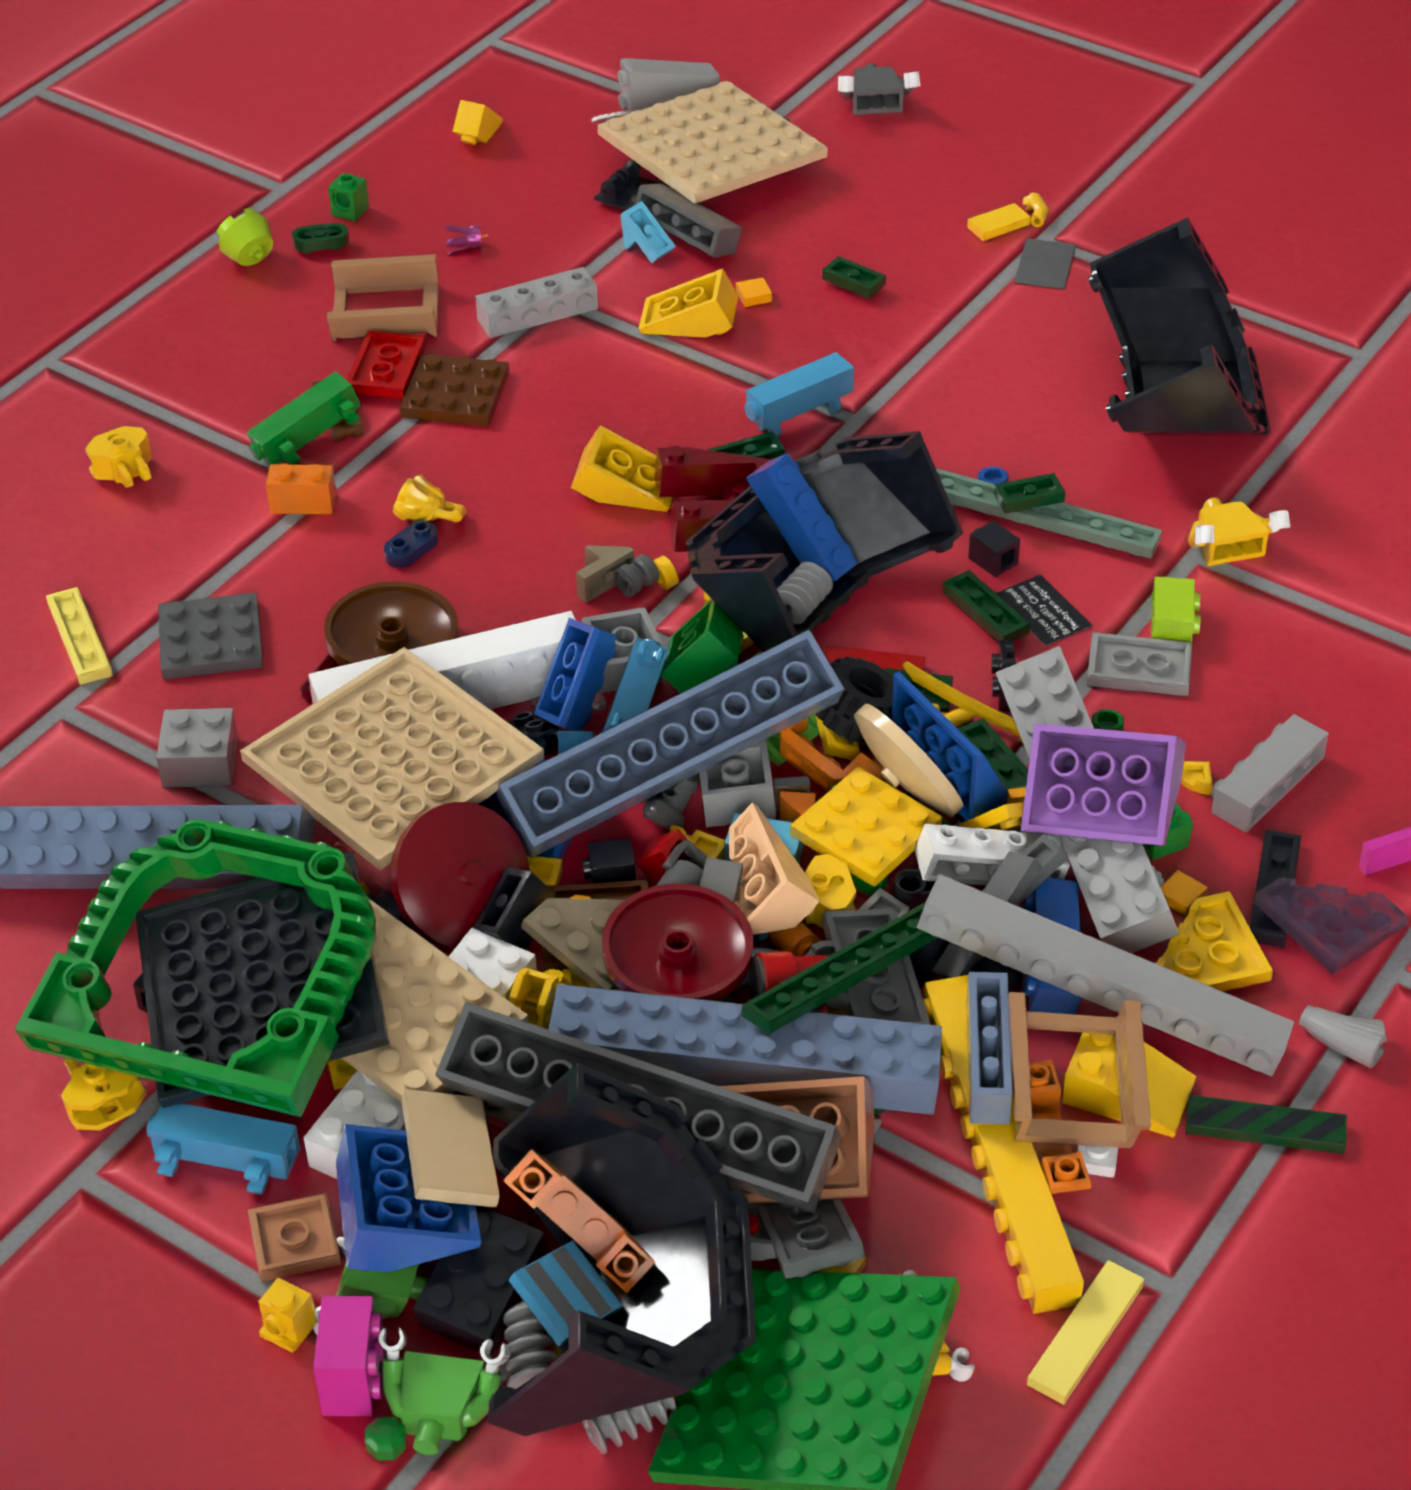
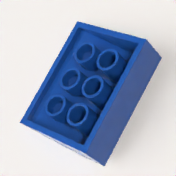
[891,672,1008,823]
[336,1124,481,1272]

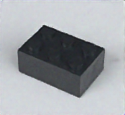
[413,1206,548,1358]

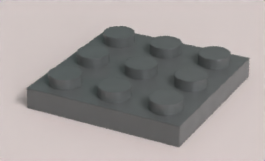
[158,593,263,679]

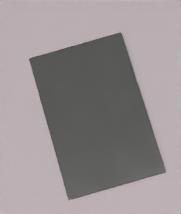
[1014,238,1076,289]

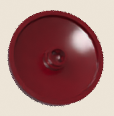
[391,802,530,949]
[602,883,753,1001]

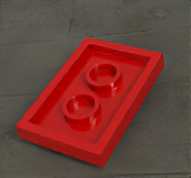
[346,330,426,399]

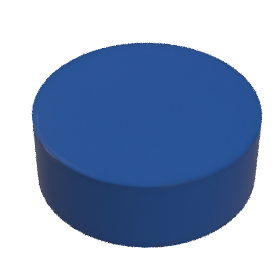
[977,467,1009,484]

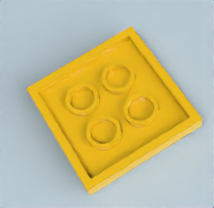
[790,766,942,887]

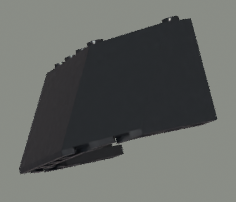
[1088,217,1271,435]
[686,431,963,652]
[488,1063,756,1436]

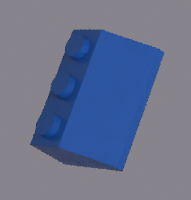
[534,618,617,731]

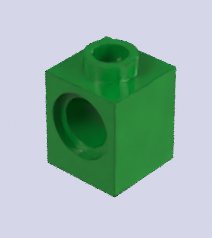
[328,173,369,222]

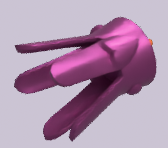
[445,225,488,255]

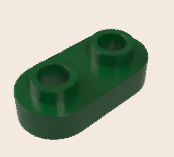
[292,223,349,253]

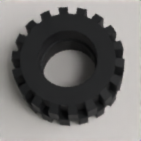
[815,657,893,745]

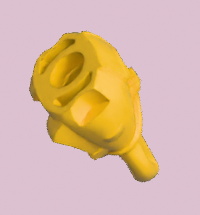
[393,474,467,523]

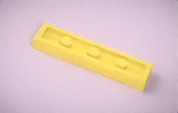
[46,587,113,685]
[1027,1260,1144,1405]

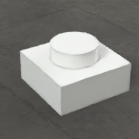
[1078,1145,1118,1178]

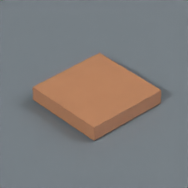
[248,1193,341,1282]

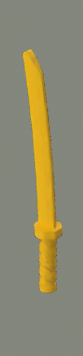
[903,662,1023,743]

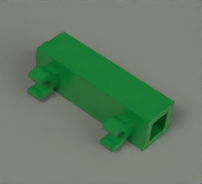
[247,371,361,465]

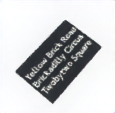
[996,575,1092,645]

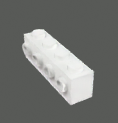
[914,824,1070,885]

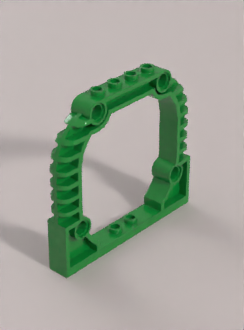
[14,819,376,1117]

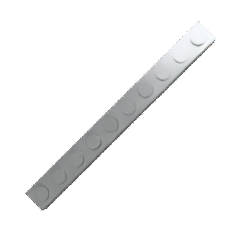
[917,874,1294,1077]

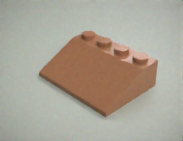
[719,1076,874,1204]

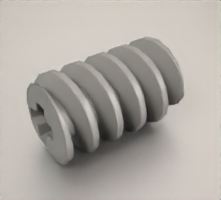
[777,561,833,624]
[503,1302,559,1389]
[582,1397,676,1455]

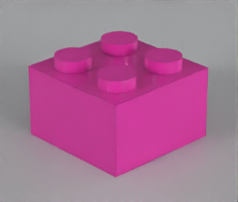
[313,1296,386,1416]

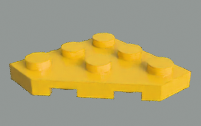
[1156,891,1273,992]

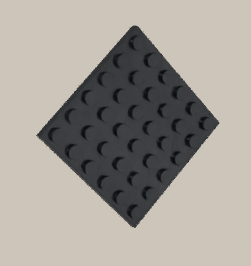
[136,852,390,1108]

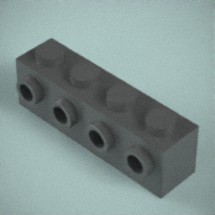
[635,184,742,258]

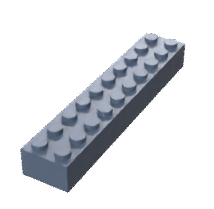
[497,630,844,858]
[0,805,315,889]
[549,984,942,1115]

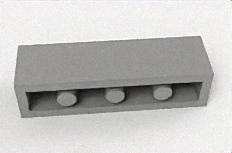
[1211,714,1329,833]

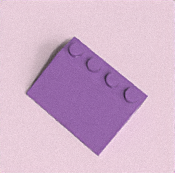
[1021,723,1186,846]

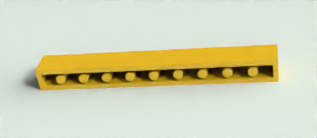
[923,975,1084,1314]

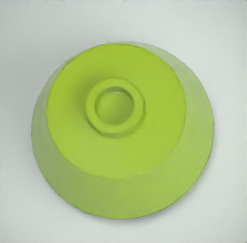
[217,208,273,266]

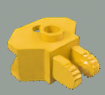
[85,426,152,488]
[804,854,856,928]
[509,967,565,1030]
[61,1059,146,1130]

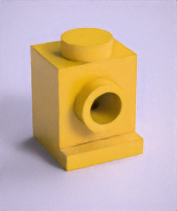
[258,1278,317,1353]

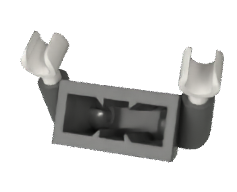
[838,64,921,115]

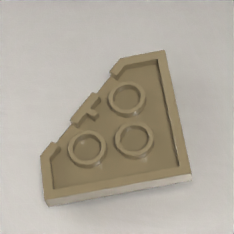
[521,898,624,990]

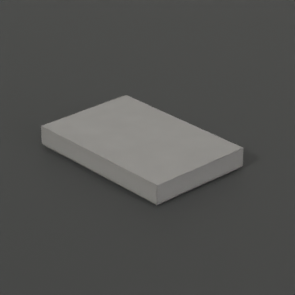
[1086,632,1192,696]

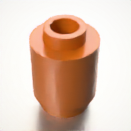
[768,922,820,956]

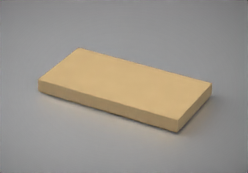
[401,1089,500,1207]

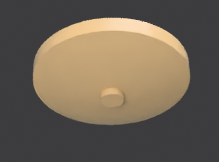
[854,704,963,818]

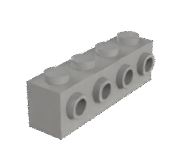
[475,267,598,338]

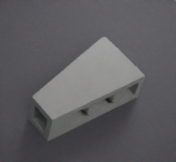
[617,58,720,114]

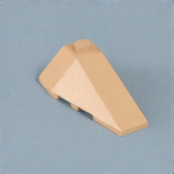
[729,802,820,935]

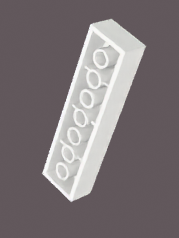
[308,611,576,710]
[304,928,537,1179]

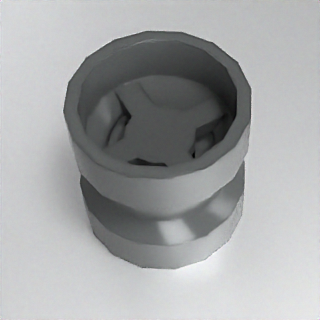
[614,554,659,597]

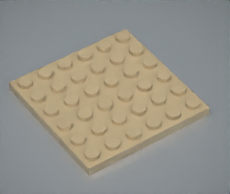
[597,81,828,204]
[240,647,544,870]

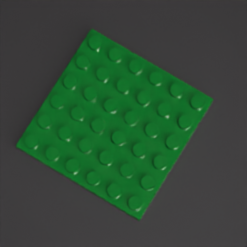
[648,1269,961,1490]

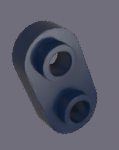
[384,520,438,568]

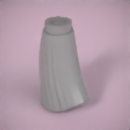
[1299,1005,1387,1068]

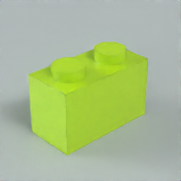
[1151,576,1201,643]

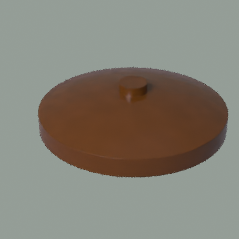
[324,582,458,666]

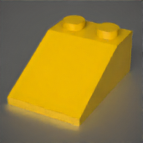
[638,269,738,338]
[571,425,673,512]
[1062,1033,1196,1138]

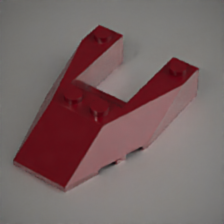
[655,446,771,552]

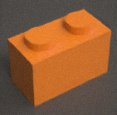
[266,464,337,514]

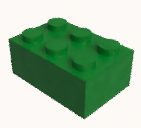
[661,599,744,693]

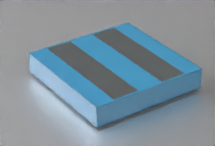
[508,1241,623,1347]

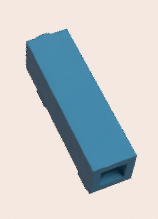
[744,352,854,437]
[601,637,669,733]
[147,1103,300,1195]

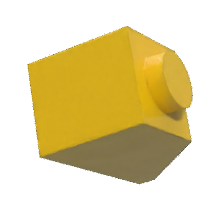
[452,100,503,145]

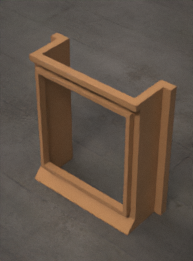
[327,254,439,342]
[1008,992,1151,1148]

